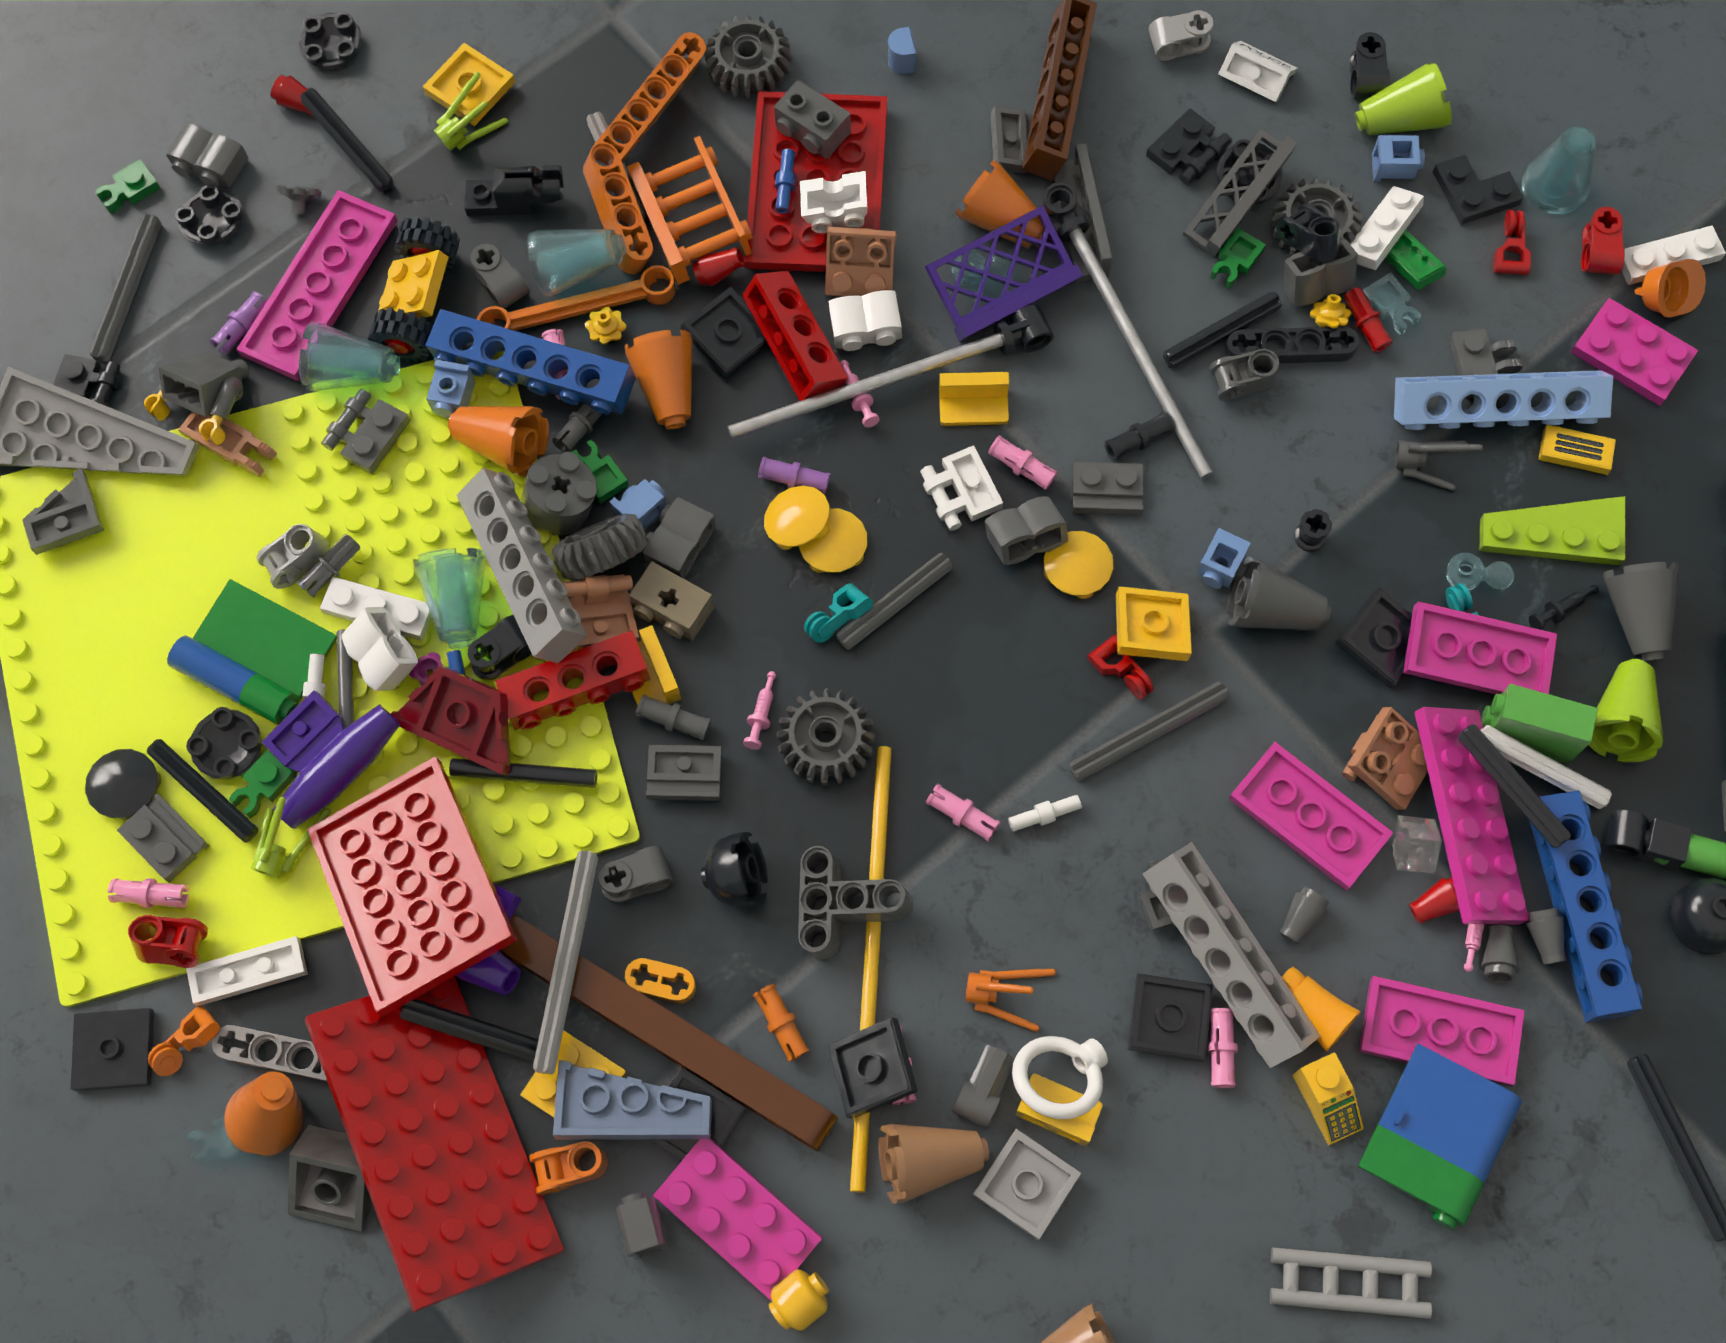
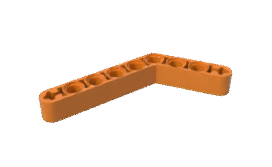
[583,32,706,274]

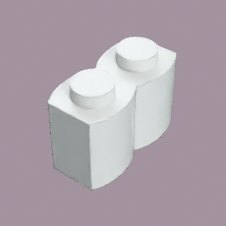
[828,290,902,351]
[342,607,418,691]

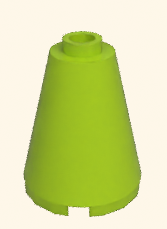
[1355,63,1452,135]
[1589,659,1663,762]

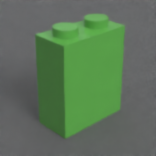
[1481,684,1598,764]

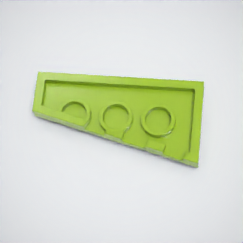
[1479,496,1625,566]

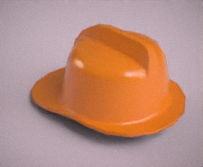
[1635,259,1706,318]

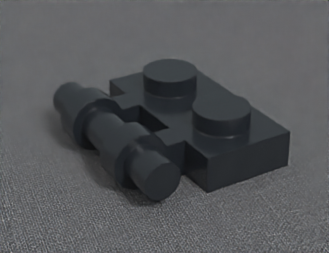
[1146,108,1232,185]
[53,354,121,407]

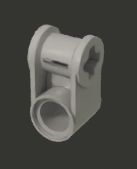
[1148,10,1213,61]
[256,524,329,589]

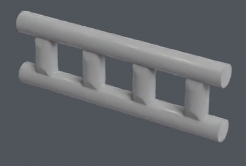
[1270,1247,1432,1319]

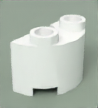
[800,171,867,233]

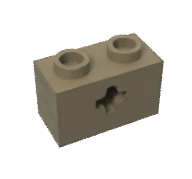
[629,561,715,641]

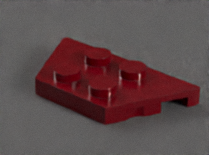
[391,666,510,775]

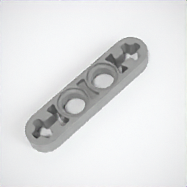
[212,1025,328,1083]

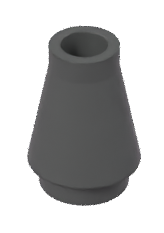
[1279,886,1330,945]
[1526,908,1566,964]
[1480,925,1520,984]

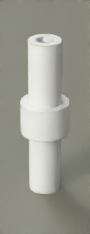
[302,654,326,698]
[1008,795,1082,832]

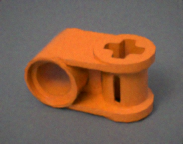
[529,1141,608,1195]

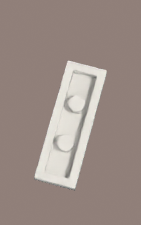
[1350,186,1424,270]
[1621,225,1726,285]
[320,577,435,641]
[186,936,308,1006]

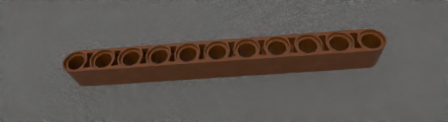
[499,914,839,1152]

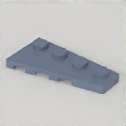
[553,1060,712,1140]

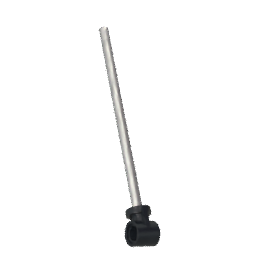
[1043,182,1213,479]
[728,305,1054,439]

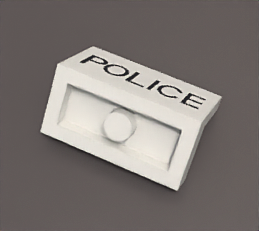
[1218,41,1298,102]

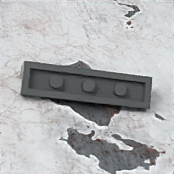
[1183,128,1298,258]
[1053,143,1112,283]

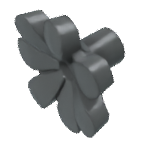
[277,185,322,214]

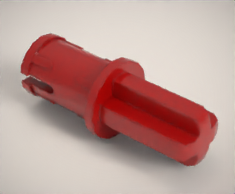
[1344,287,1393,353]

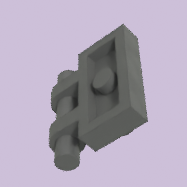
[321,389,410,474]

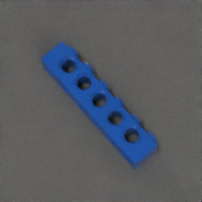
[425,309,636,415]
[1530,790,1643,1023]

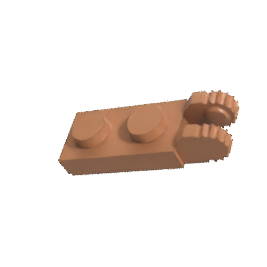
[178,411,277,477]

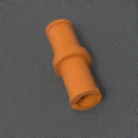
[753,984,810,1063]

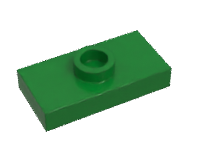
[1384,230,1447,290]

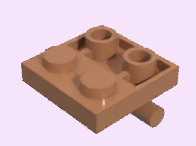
[825,227,897,296]
[562,574,639,652]
[1342,707,1428,810]

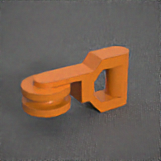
[148,1006,220,1076]

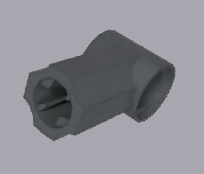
[952,1045,1015,1129]

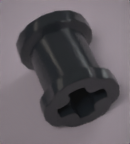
[1294,509,1332,552]

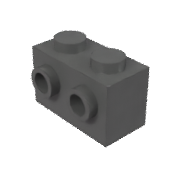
[774,80,851,159]

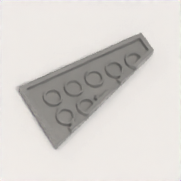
[0,367,200,476]

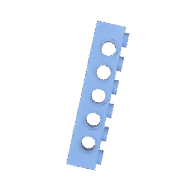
[1394,370,1613,430]

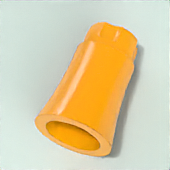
[1282,966,1361,1052]

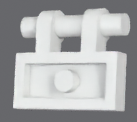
[920,445,1003,531]

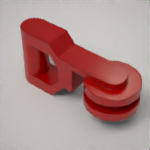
[1493,210,1531,275]
[1087,634,1154,700]

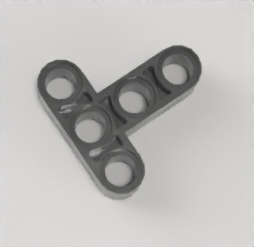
[798,846,914,960]

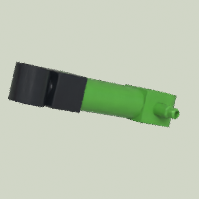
[1605,810,1726,880]

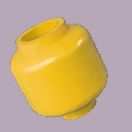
[769,1270,829,1331]

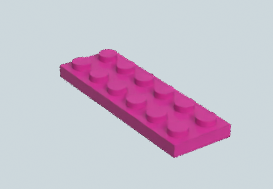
[236,190,398,381]
[1414,707,1530,925]

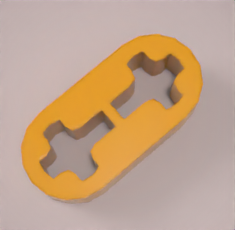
[625,958,696,1004]

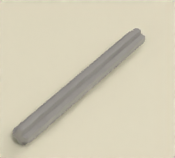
[533,851,598,1074]

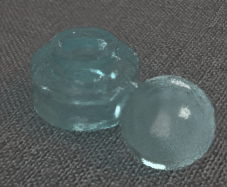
[952,251,1010,287]
[1446,553,1514,590]

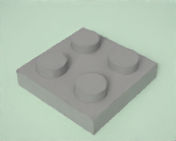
[973,1129,1081,1240]

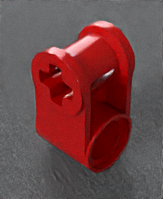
[1581,206,1625,275]
[128,915,208,968]

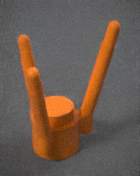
[965,969,1056,1032]

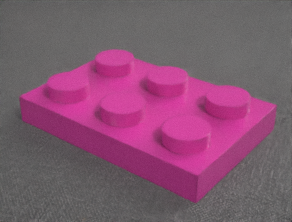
[1571,298,1698,406]

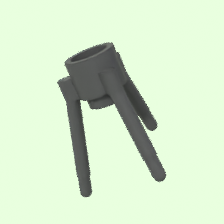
[1395,440,1483,491]

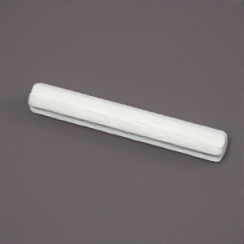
[1481,725,1612,809]

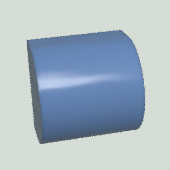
[888,27,916,74]

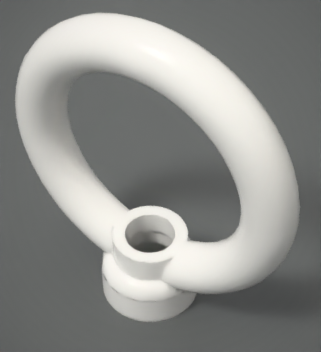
[1012,1036,1108,1119]

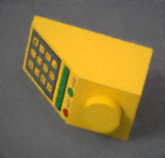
[1292,1052,1364,1146]

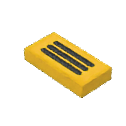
[1538,425,1616,475]

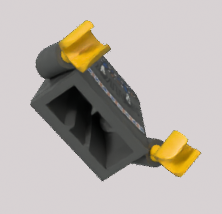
[144,353,249,445]

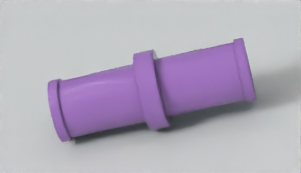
[210,291,267,355]
[758,456,831,495]

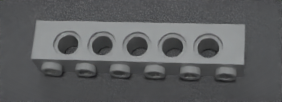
[456,468,587,663]
[1142,842,1320,1068]

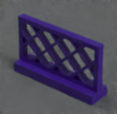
[925,205,1083,342]

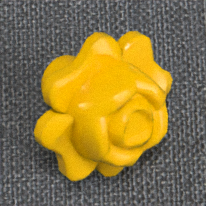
[1310,294,1351,328]
[585,307,627,345]

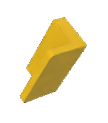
[939,372,1009,426]
[632,625,681,705]
[1015,1074,1103,1147]

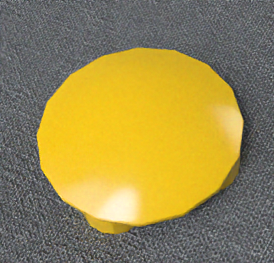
[764,485,830,550]
[799,508,867,573]
[1044,531,1114,599]

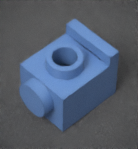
[1372,135,1425,182]
[426,359,476,418]
[610,479,666,531]
[1197,528,1251,589]

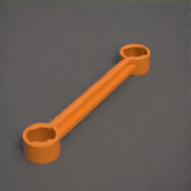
[477,265,676,331]

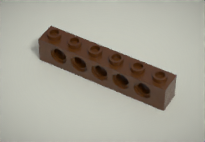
[1022,0,1097,181]

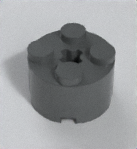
[521,452,597,536]

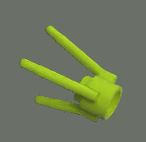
[433,72,508,151]
[251,797,331,879]

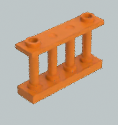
[627,136,753,285]

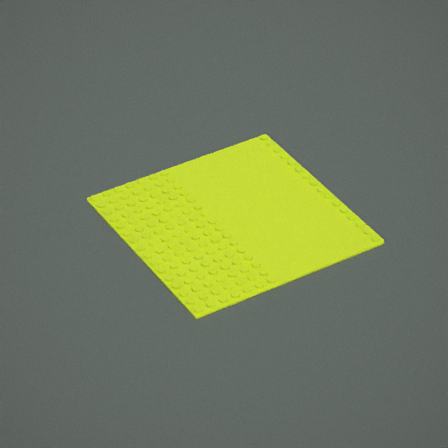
[0,351,640,1007]

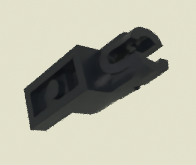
[464,165,564,216]

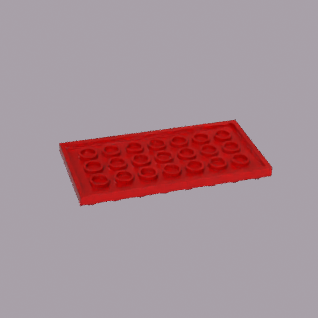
[305,976,564,1313]

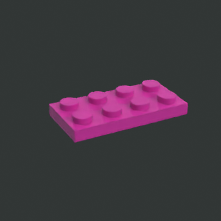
[1403,602,1557,694]
[1229,742,1393,891]
[1358,976,1525,1087]
[653,1138,823,1300]

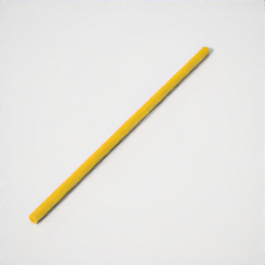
[850,746,891,1193]

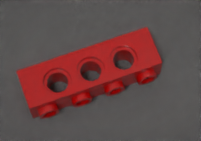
[742,270,848,401]
[495,630,651,730]

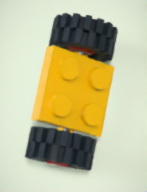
[368,217,460,363]

